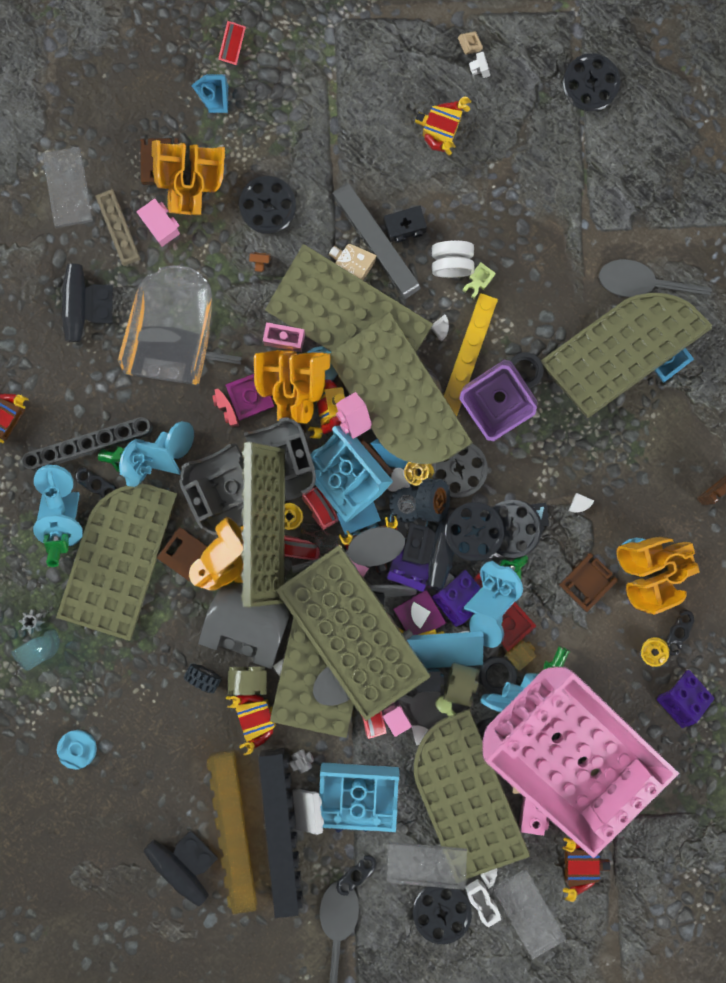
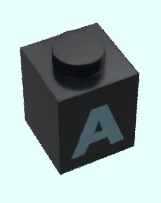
[525,503,549,531]

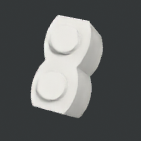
[466,879,501,927]

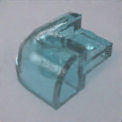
[11,629,60,671]

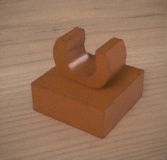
[249,252,271,272]

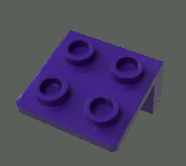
[387,548,428,592]
[431,570,481,627]
[656,670,714,728]

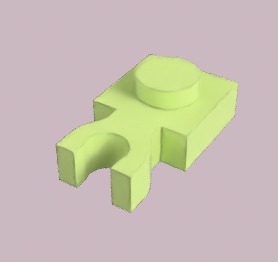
[463,262,496,299]

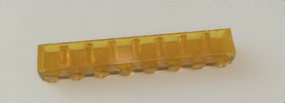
[207,750,258,914]

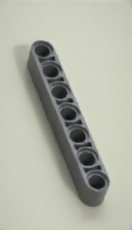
[331,183,421,299]
[22,417,153,471]

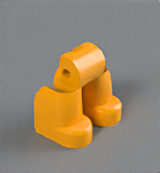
[151,140,225,215]
[254,350,330,424]
[189,517,244,591]
[617,537,700,614]

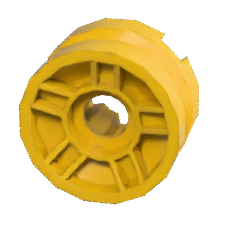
[404,462,434,486]
[285,503,303,530]
[641,637,669,667]

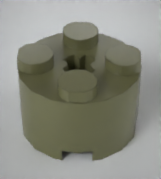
[443,663,480,707]
[228,667,267,695]

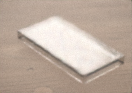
[42,147,93,228]
[387,842,467,890]
[492,869,566,959]

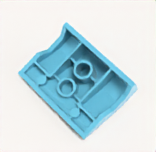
[310,426,393,522]
[319,763,399,832]

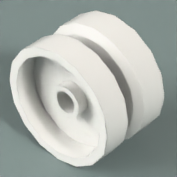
[432,241,474,278]

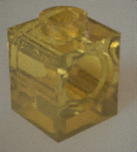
[504,640,537,671]

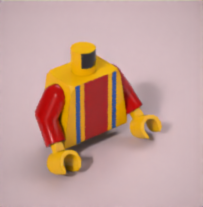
[415,96,472,155]
[308,379,345,439]
[226,694,276,755]

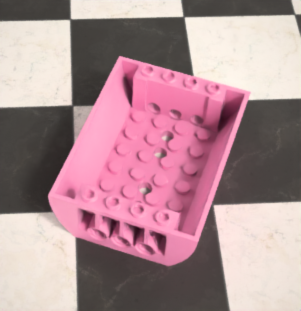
[482,667,679,858]

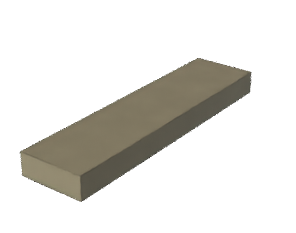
[95,189,141,266]

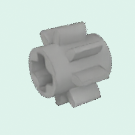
[19,609,45,634]
[289,749,314,774]

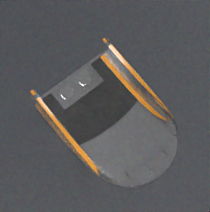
[118,265,213,385]

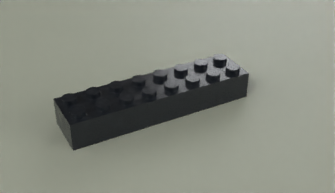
[259,748,304,918]

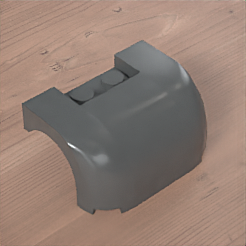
[244,418,316,501]
[179,443,244,535]
[198,583,291,669]

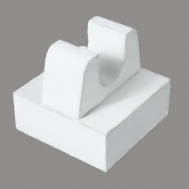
[469,52,491,78]

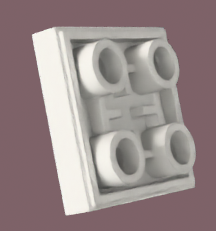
[292,789,324,834]

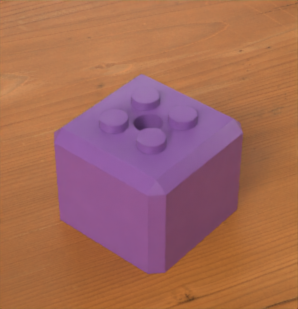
[460,360,537,441]

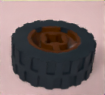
[416,478,450,522]

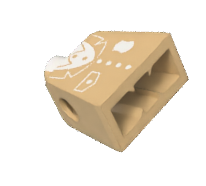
[329,244,376,280]

